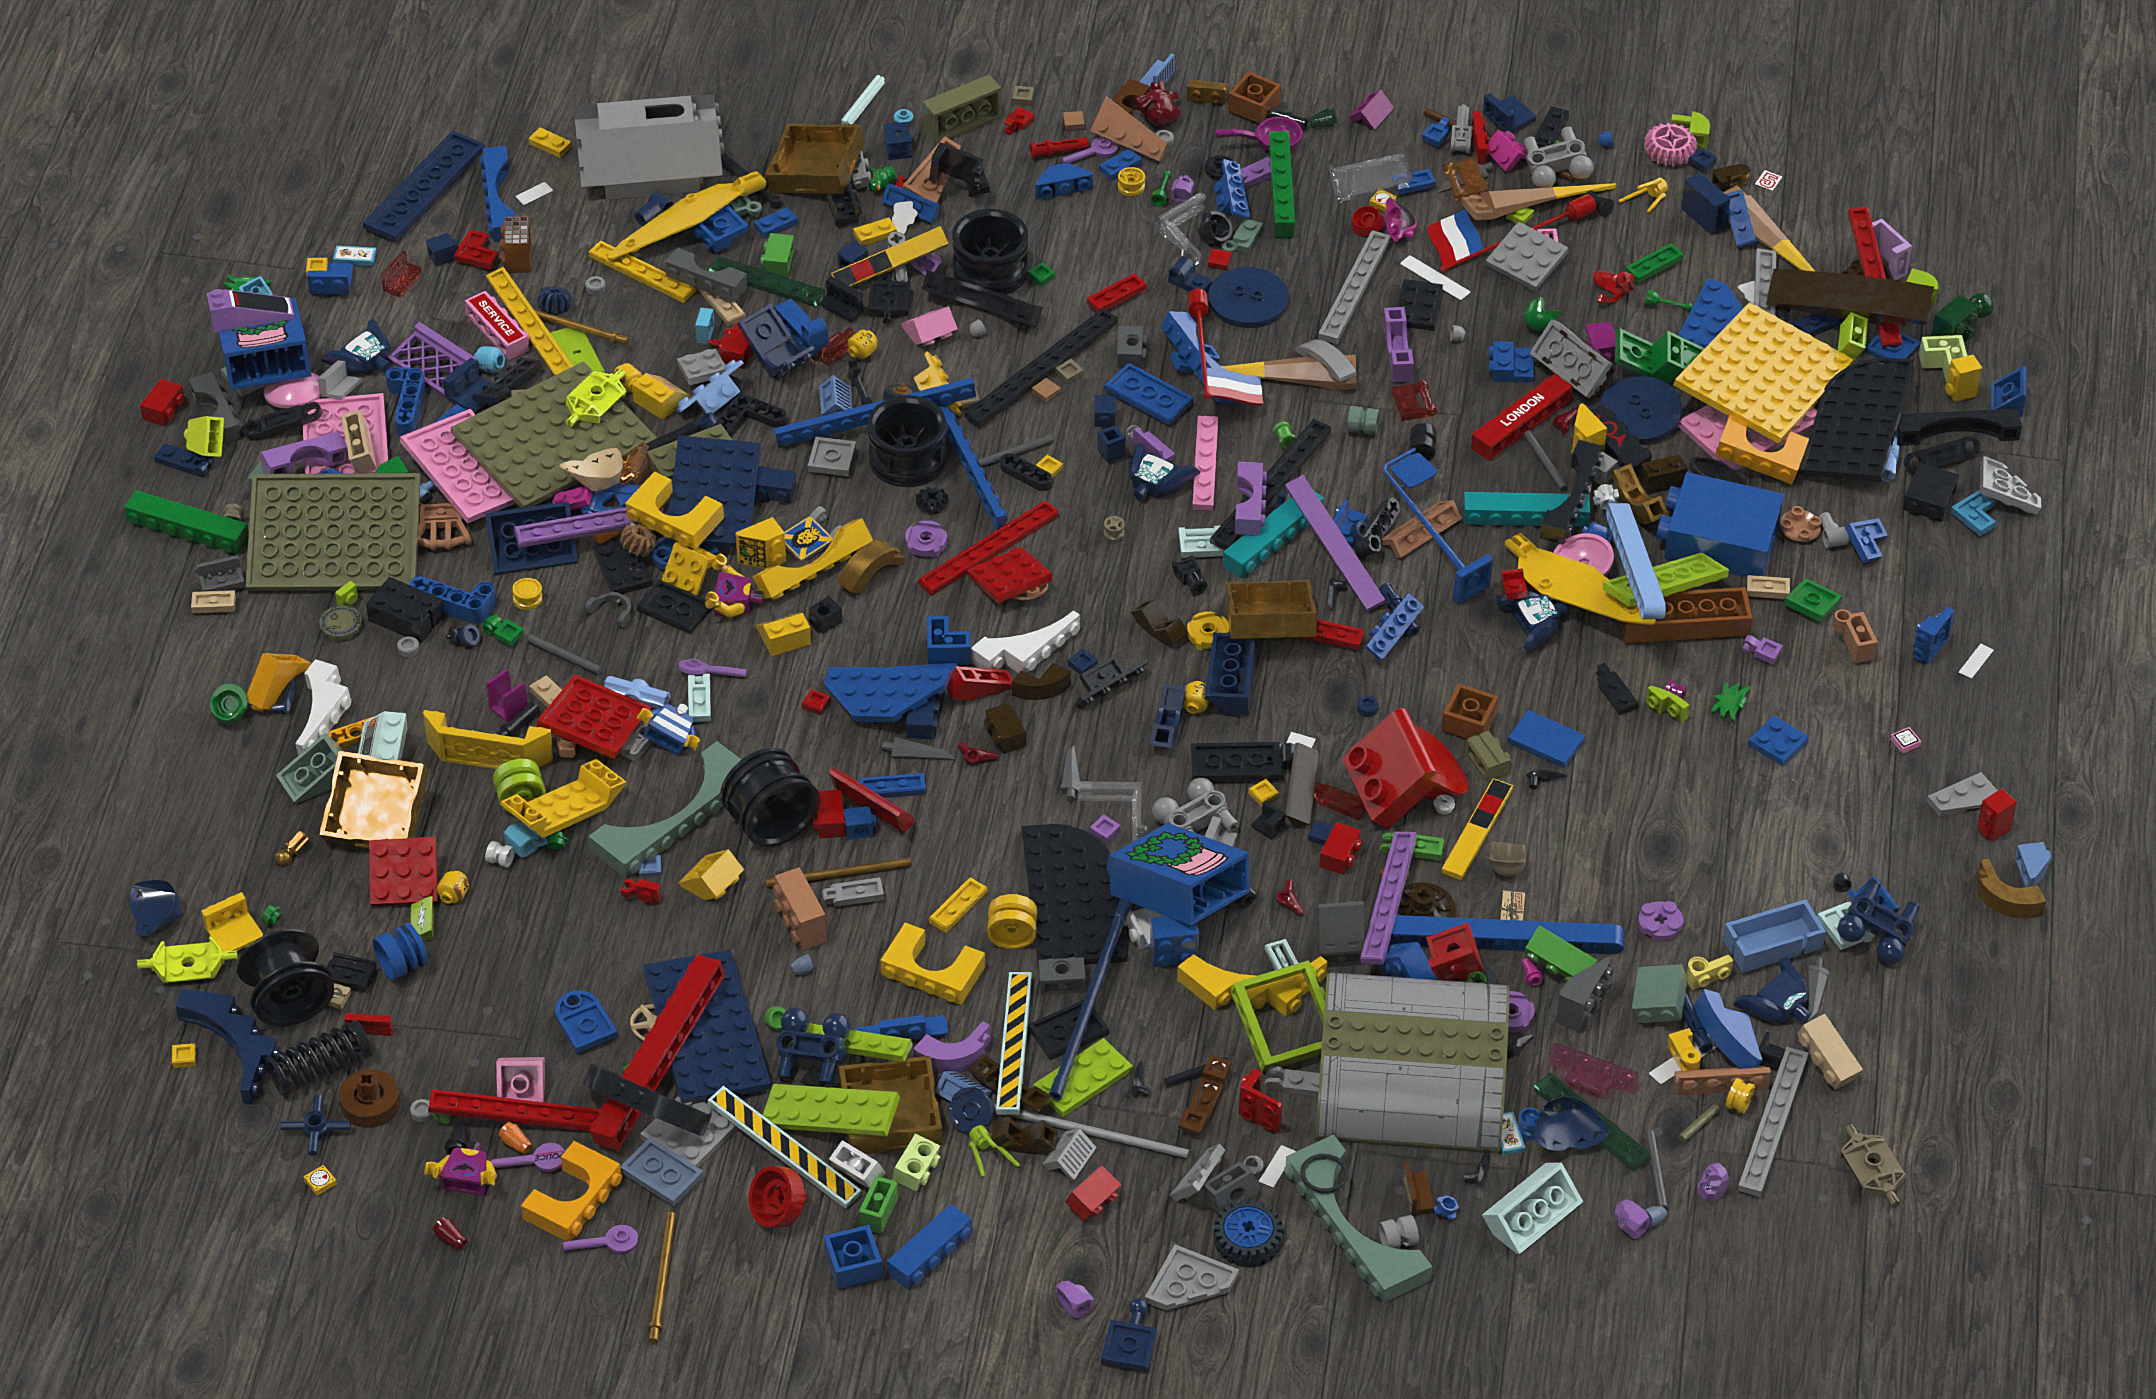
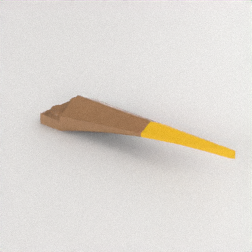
[1461,183,1616,220]
[1723,185,1815,271]
[1193,355,1357,390]

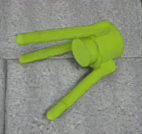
[969,1125,1020,1177]

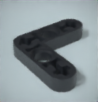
[713,394,787,437]

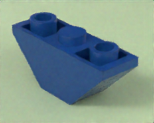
[1035,163,1093,200]

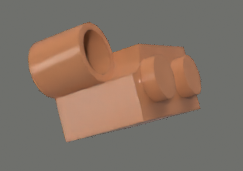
[1833,609,1878,663]

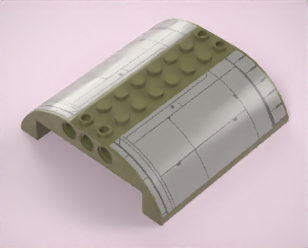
[1315,972,1509,1153]

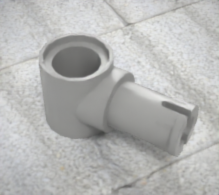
[1819,512,1849,549]

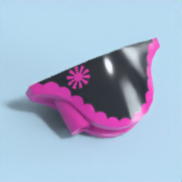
[1386,197,1417,242]

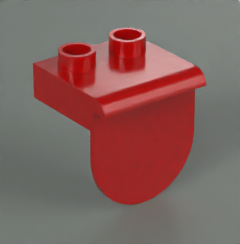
[1342,708,1468,829]

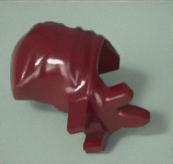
[1134,80,1181,127]

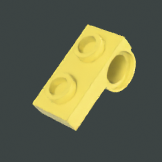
[1687,954,1733,990]

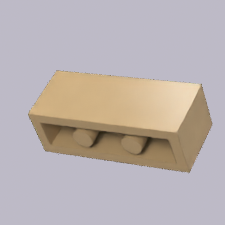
[341,409,377,474]
[1797,1014,1863,1090]

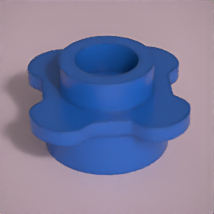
[1434,1196,1459,1220]

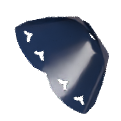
[130,880,182,937]
[1534,1096,1609,1151]

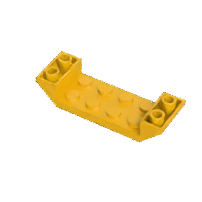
[423,710,554,769]
[500,759,626,838]

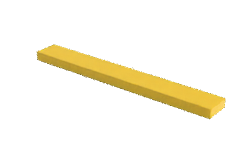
[486,267,573,376]

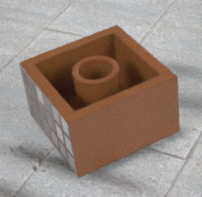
[500,216,531,273]

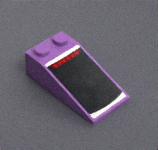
[207,289,295,332]

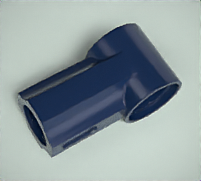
[634,192,674,226]

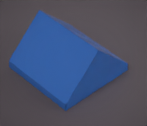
[1991,366,2026,417]

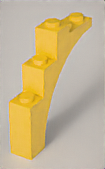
[1177,954,1327,1017]

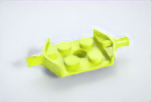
[565,368,626,427]
[137,937,238,983]

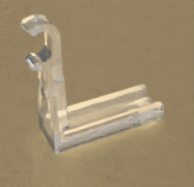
[1156,192,1206,265]
[1078,782,1147,842]

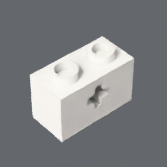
[829,1140,886,1189]

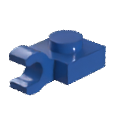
[1422,117,1451,147]

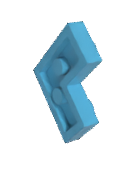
[1951,490,1996,536]

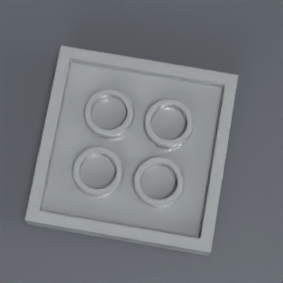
[1486,221,1568,292]
[640,1096,738,1168]

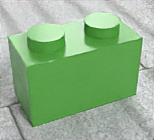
[760,233,794,277]
[859,1176,898,1234]

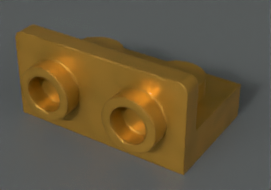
[1187,80,1228,104]

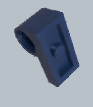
[1168,257,1212,292]

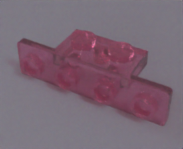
[1548,1043,1639,1095]

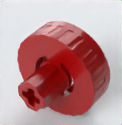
[748,1166,807,1228]

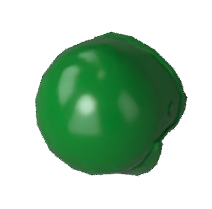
[1524,298,1562,332]
[210,684,247,725]

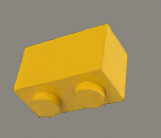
[1945,355,1982,402]

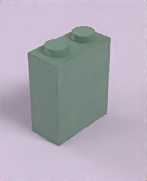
[1632,964,1687,1023]

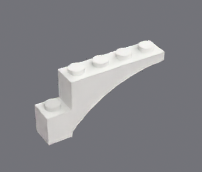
[971,611,1080,673]
[295,659,351,755]

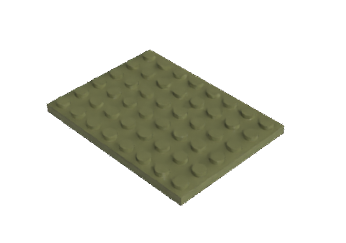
[450,361,657,508]
[246,473,421,591]

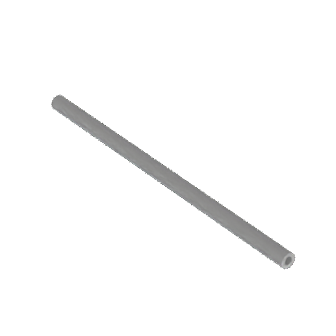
[993,1103,1189,1159]

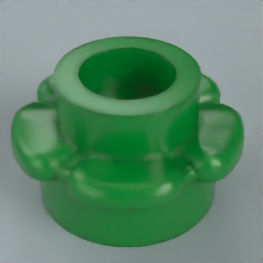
[546,832,568,850]
[261,905,281,926]

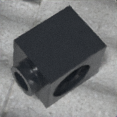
[808,596,842,634]

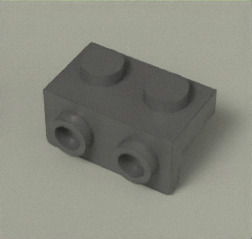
[197,556,245,592]

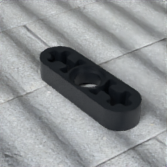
[1000,453,1052,491]

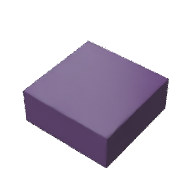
[1090,815,1121,844]

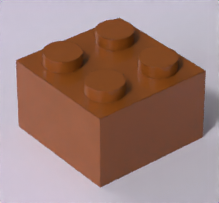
[1228,71,1281,124]
[1442,684,1499,739]

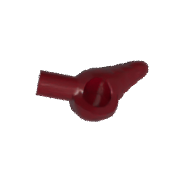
[1553,407,1578,434]
[957,741,999,765]
[1276,880,1304,916]

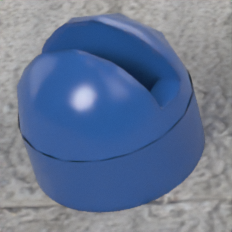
[1598,131,1613,147]

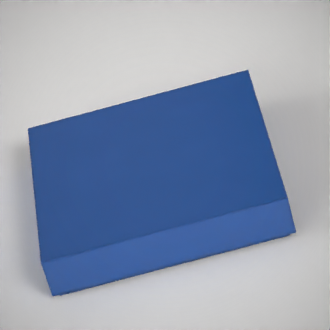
[1865,332,1921,359]

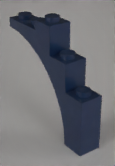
[176,989,280,1105]

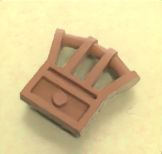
[417,503,471,551]

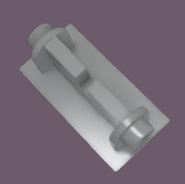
[851,151,872,192]

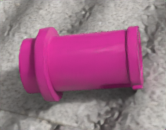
[1521,958,1543,986]

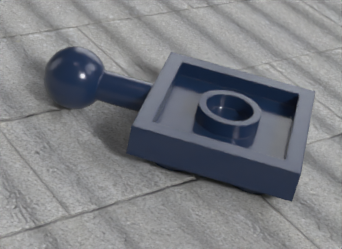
[1101,1298,1157,1372]

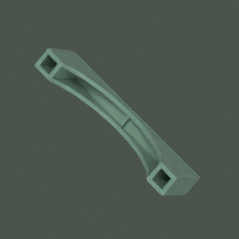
[588,741,741,879]
[1284,1134,1432,1303]

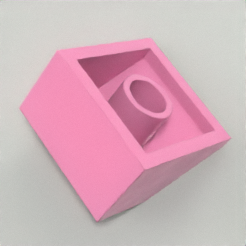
[901,307,957,346]
[496,1057,545,1102]

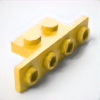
[914,351,962,417]

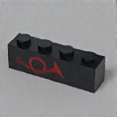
[1591,403,1652,477]

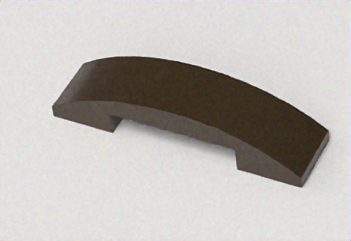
[968,1054,1053,1113]

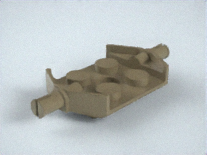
[1840,1124,1906,1208]

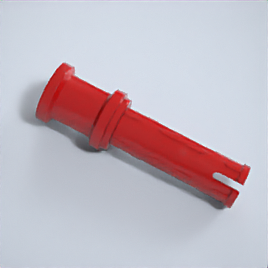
[1029,137,1089,159]

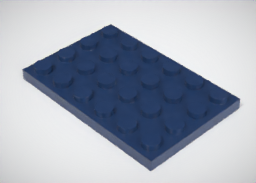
[666,435,761,548]

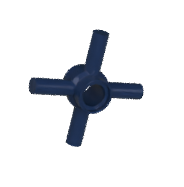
[280,1095,351,1156]

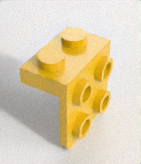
[201,892,263,952]

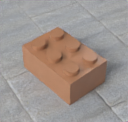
[773,867,827,951]

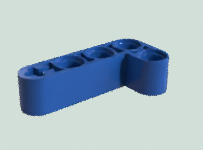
[773,299,830,356]
[385,367,426,438]
[410,576,496,624]

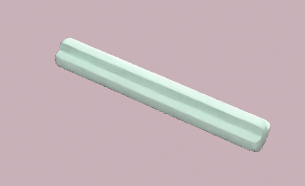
[841,75,885,124]

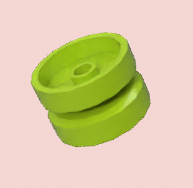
[493,758,546,812]

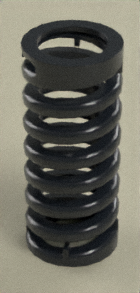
[265,1019,372,1095]

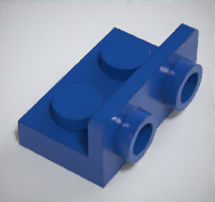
[1333,500,1368,548]

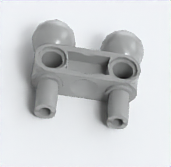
[1524,127,1594,188]
[1152,778,1239,833]

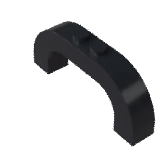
[582,1063,712,1137]

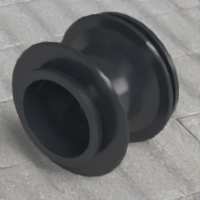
[236,929,334,1027]

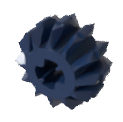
[537,287,572,314]

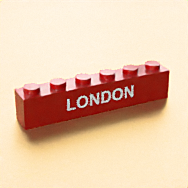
[1471,374,1573,461]

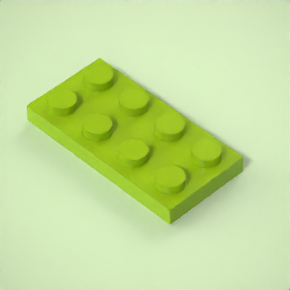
[1033,1038,1133,1118]

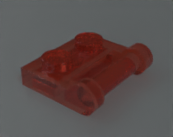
[1392,380,1438,421]

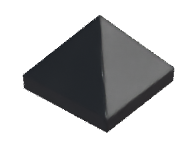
[801,1065,826,1087]

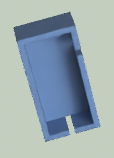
[1723,899,1826,973]

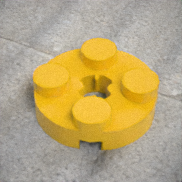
[1187,612,1230,650]

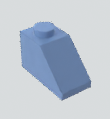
[2015,842,2051,887]

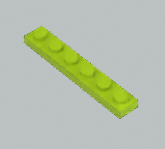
[789,1024,913,1062]

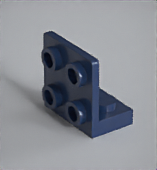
[1483,93,1536,132]
[443,358,492,414]

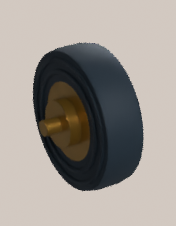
[883,383,920,400]

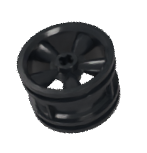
[952,209,1028,295]
[868,395,947,487]
[720,748,820,847]

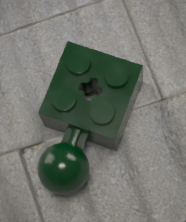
[1931,293,1994,342]

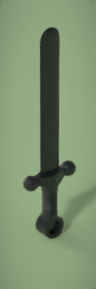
[721,153,782,208]

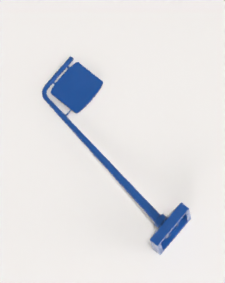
[1382,448,1493,605]

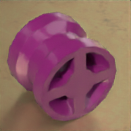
[1664,680,1687,700]

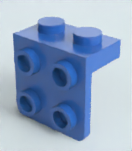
[307,263,353,294]

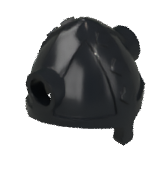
[1197,211,1233,246]

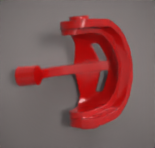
[1593,270,1635,305]

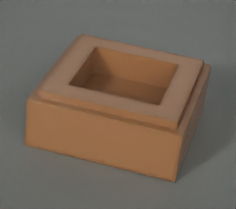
[1063,111,1085,131]
[1032,378,1061,403]

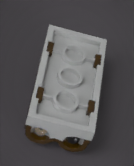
[1530,319,1616,398]

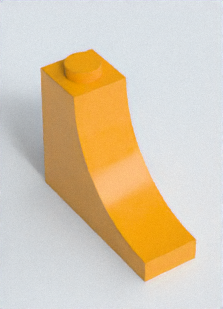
[247,653,312,712]

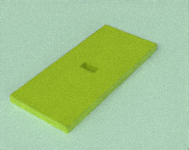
[550,327,605,373]

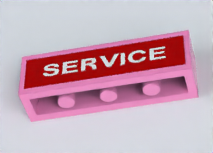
[465,291,530,360]

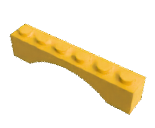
[752,518,873,600]

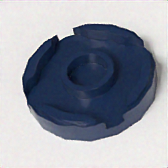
[948,1087,994,1133]

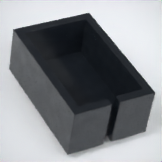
[366,576,445,643]

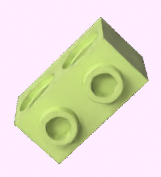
[892,1134,941,1192]

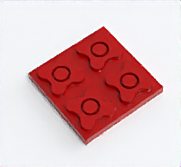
[537,675,652,759]

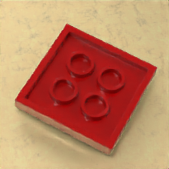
[967,547,1053,603]
[369,837,438,906]

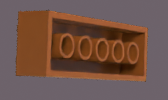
[1620,587,1753,643]

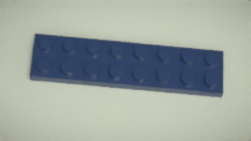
[363,131,485,242]

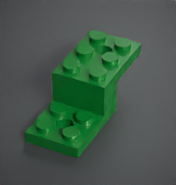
[1615,328,1705,384]

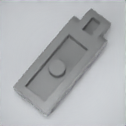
[822,877,884,907]

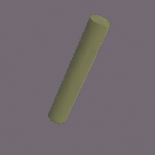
[1678,1104,1720,1142]

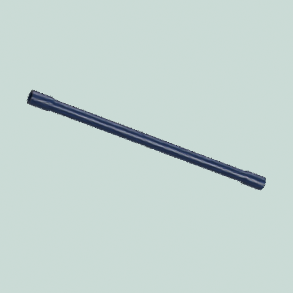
[1049,898,1132,1100]

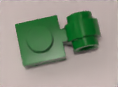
[482,615,524,647]

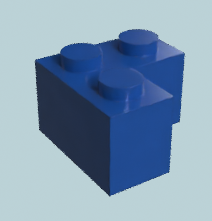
[927,616,971,665]
[1378,942,1438,980]

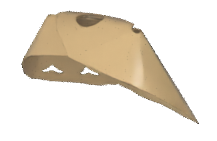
[559,448,623,492]

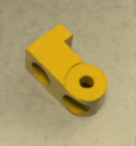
[1667,1028,1701,1071]

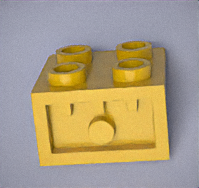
[662,542,716,596]

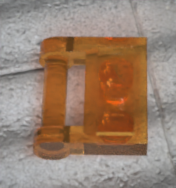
[1442,158,1488,200]
[619,442,649,484]

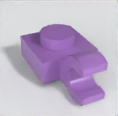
[1742,635,1783,665]

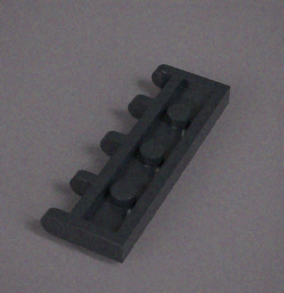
[472,357,543,405]

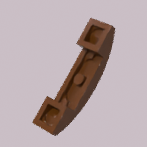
[1178,1055,1232,1135]

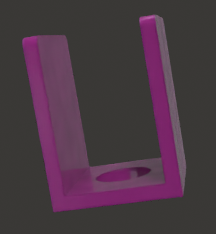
[1585,322,1618,365]
[486,669,528,723]

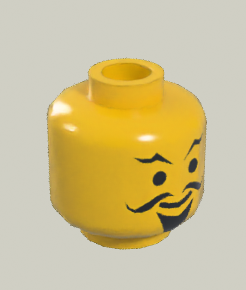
[848,330,878,360]
[1183,681,1209,714]

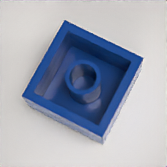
[1150,916,1199,967]
[824,1225,883,1289]

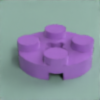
[905,521,947,558]
[1638,901,1683,942]
[1508,991,1535,1033]

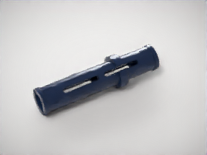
[1379,583,1420,637]
[1682,993,1713,1053]

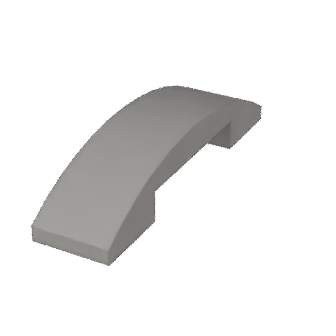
[1295,339,1357,382]

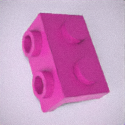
[1487,130,1527,173]

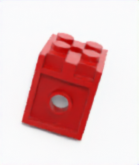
[1426,922,1485,981]

